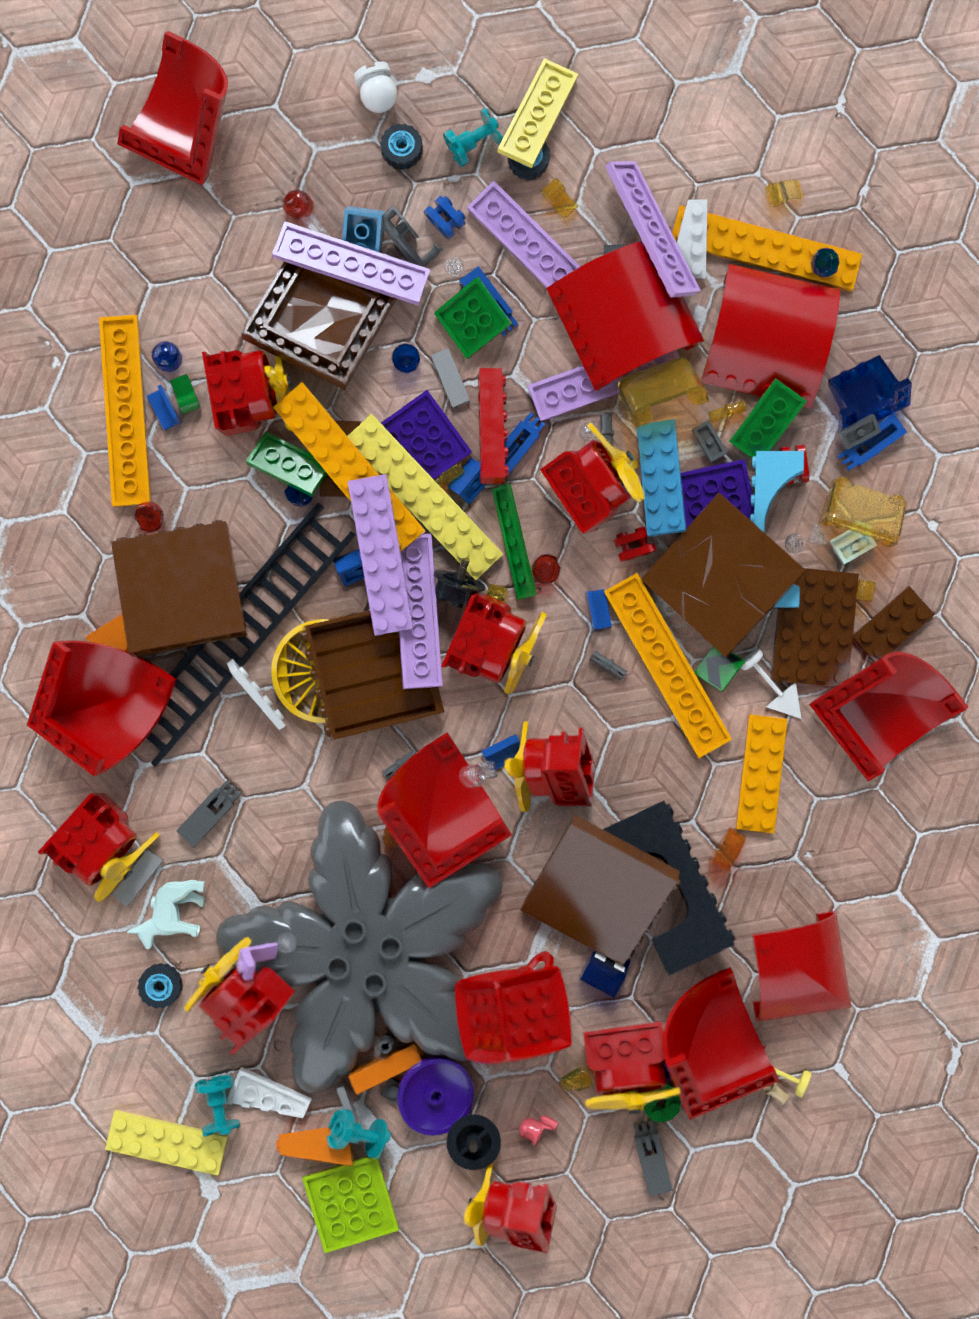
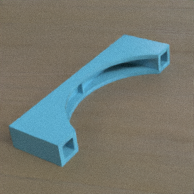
[751,451,804,608]

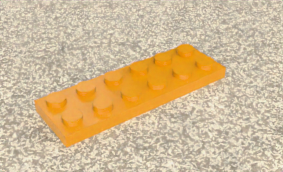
[735,714,788,834]

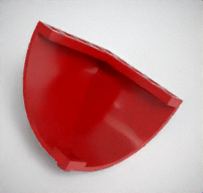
[117,31,228,185]
[27,640,176,777]
[809,652,968,782]
[377,732,512,888]
[752,911,852,1022]
[663,967,779,1120]

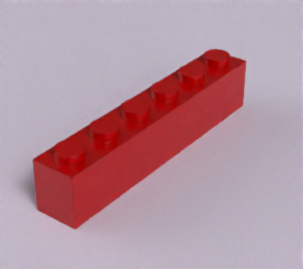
[478,368,509,484]

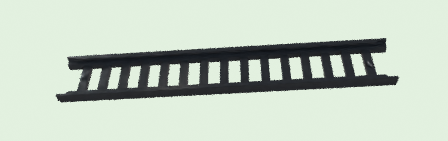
[146,503,356,767]

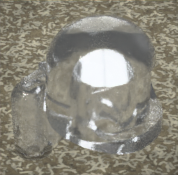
[458,761,498,787]

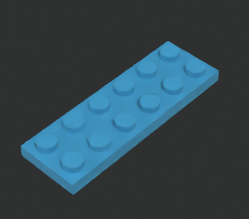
[637,419,687,537]

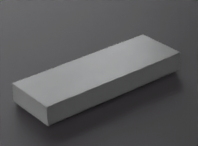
[431,348,470,408]
[112,849,164,907]
[337,1082,363,1144]

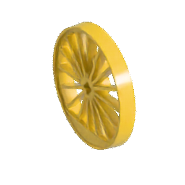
[271,619,327,723]

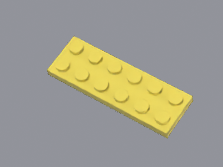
[497,58,578,168]
[105,1110,228,1176]

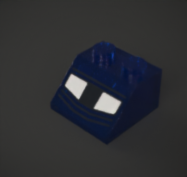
[579,950,631,998]

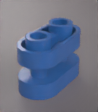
[423,196,466,239]

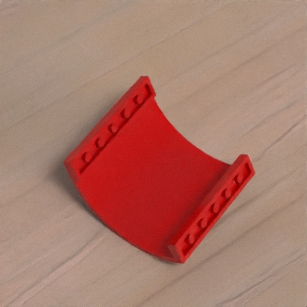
[546,241,704,391]
[701,264,840,409]

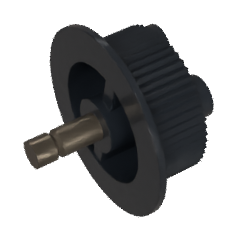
[433,559,486,608]
[446,1114,501,1170]

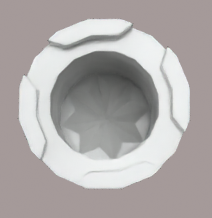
[354,62,397,114]

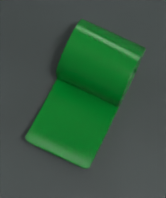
[170,374,201,414]

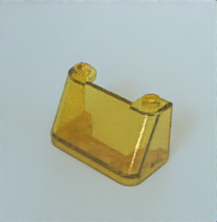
[618,357,709,428]
[818,476,907,547]

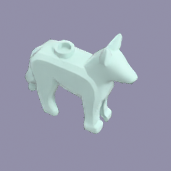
[127,880,205,949]

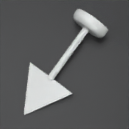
[741,649,801,719]

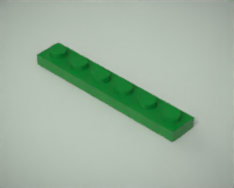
[491,484,537,600]

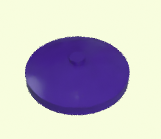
[397,1057,474,1136]

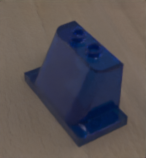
[828,355,912,431]

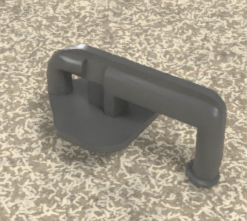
[383,205,443,267]

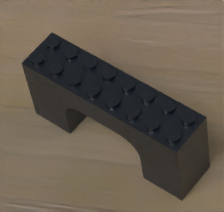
[603,801,736,976]

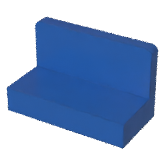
[147,384,182,431]
[447,458,487,505]
[334,549,365,587]
[585,589,612,630]
[482,734,520,771]

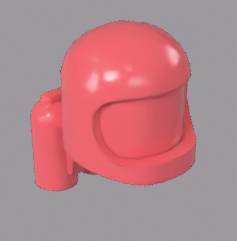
[519,1116,559,1146]

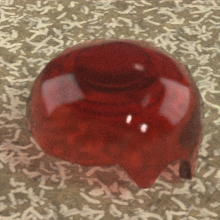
[283,189,314,220]
[134,501,164,533]
[531,553,561,585]

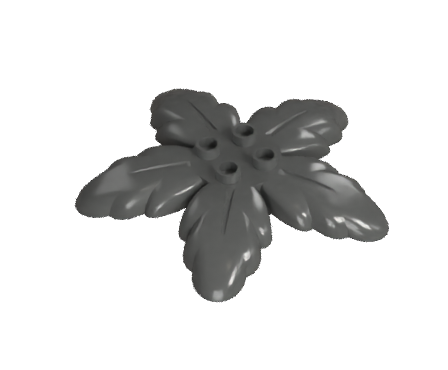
[216,801,503,1093]

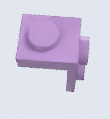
[237,943,279,980]

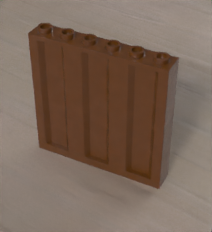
[300,611,445,741]

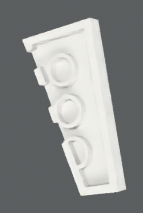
[677,199,707,279]
[227,659,286,730]
[225,1067,312,1118]

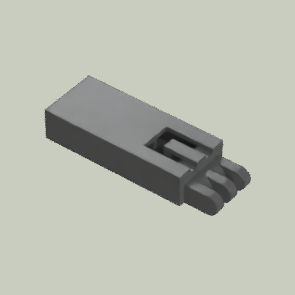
[176,780,242,847]
[633,1119,673,1197]

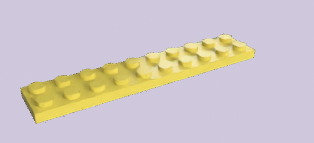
[348,414,503,580]

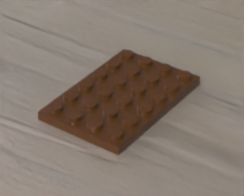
[771,568,859,687]

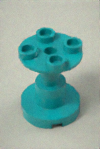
[443,108,503,167]
[194,1075,241,1136]
[327,1108,391,1159]

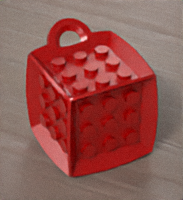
[455,951,572,1064]

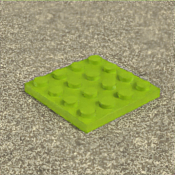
[302,1156,399,1254]

